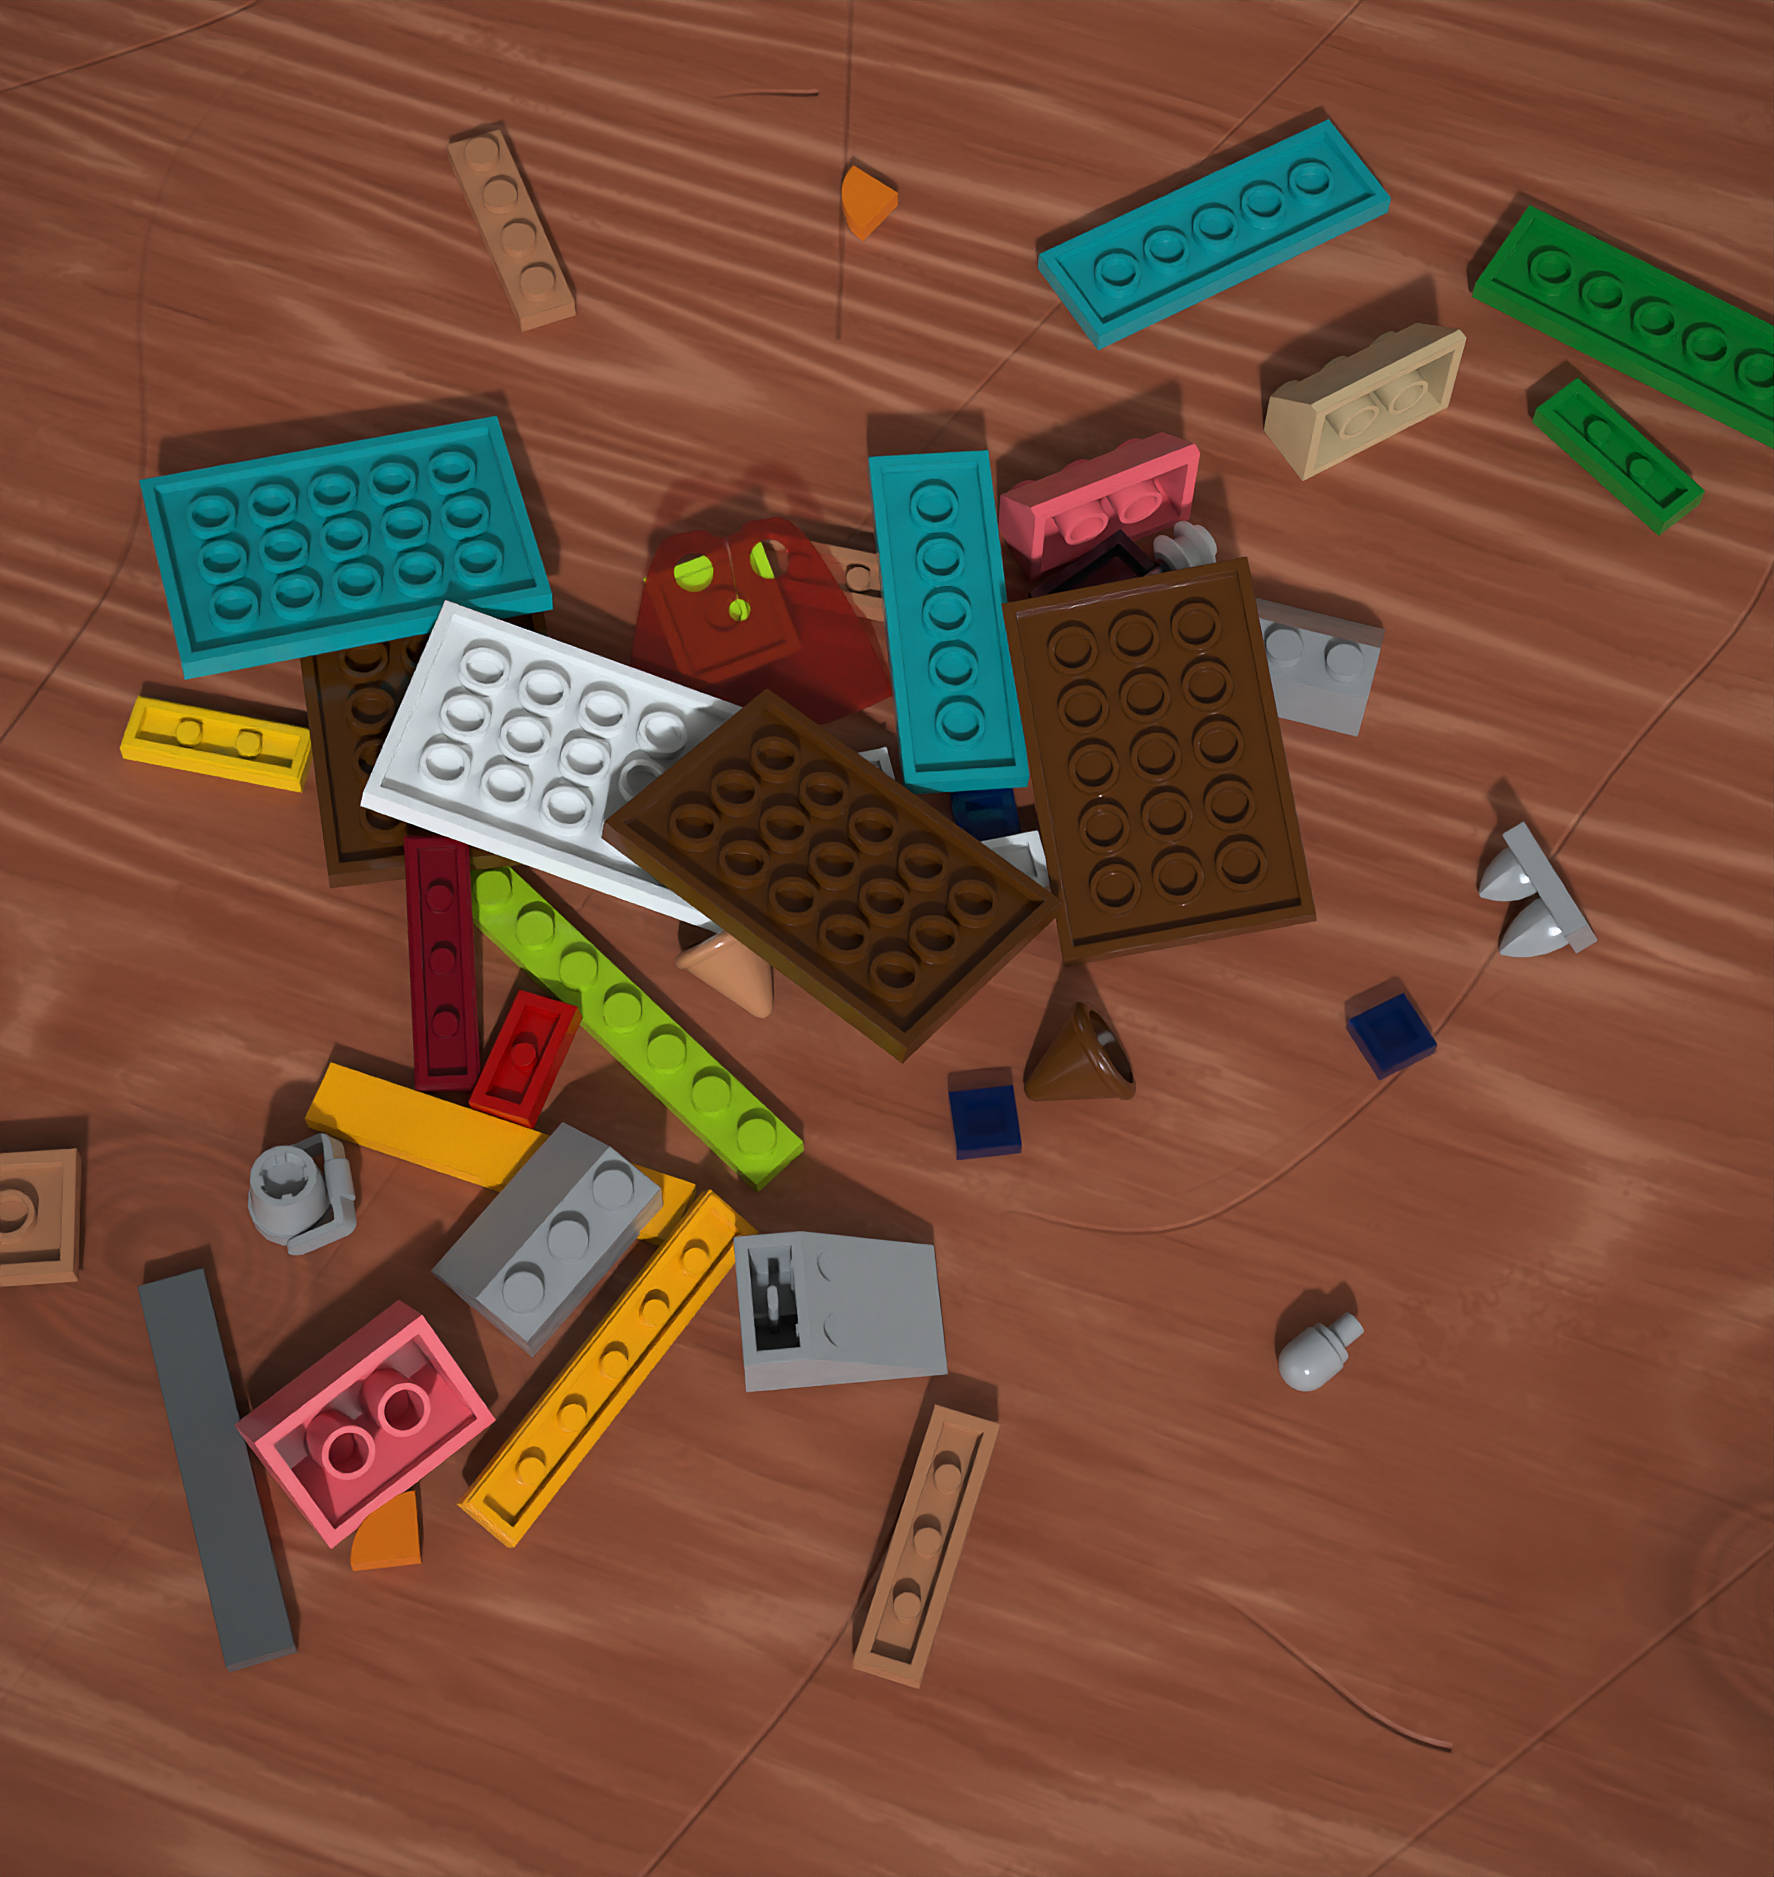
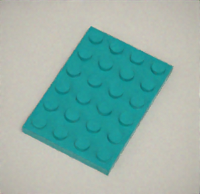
[139,416,553,680]

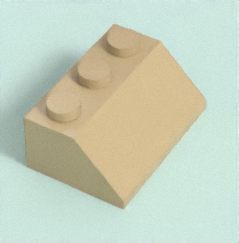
[1264,323,1467,481]

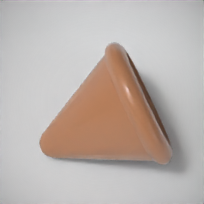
[675,930,774,1019]

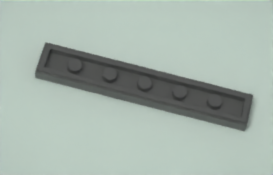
[137,1268,298,1673]

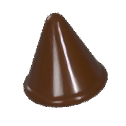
[1024,1002,1136,1102]

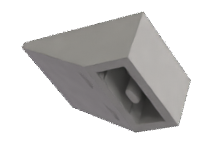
[733,1231,948,1392]

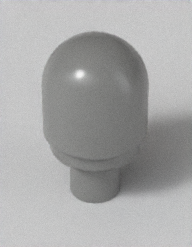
[1278,1312,1364,1392]

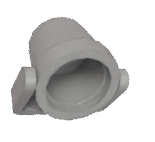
[248,1133,357,1255]

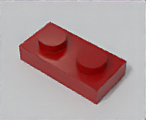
[468,990,583,1130]

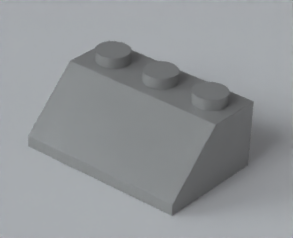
[1255,598,1385,737]
[431,1122,663,1358]

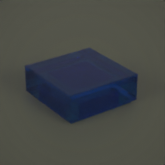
[950,788,1021,842]
[1346,993,1437,1081]
[948,1085,1022,1160]

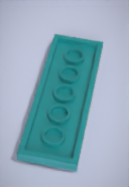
[1038,119,1391,350]
[867,450,1030,794]

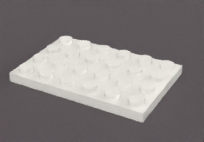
[360,600,743,933]

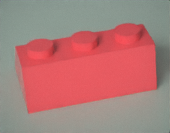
[998,432,1200,583]
[234,1300,496,1549]

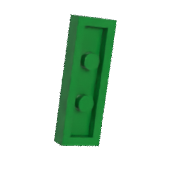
[1532,377,1705,536]

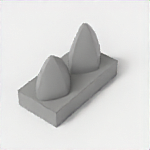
[1478,821,1598,957]

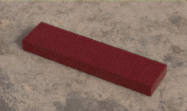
[404,835,480,1094]

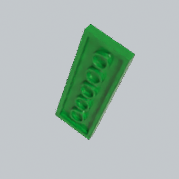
[1472,205,1774,449]

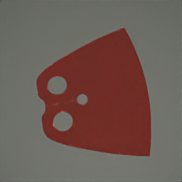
[629,517,892,726]

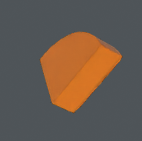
[841,165,898,242]
[350,1490,422,1571]

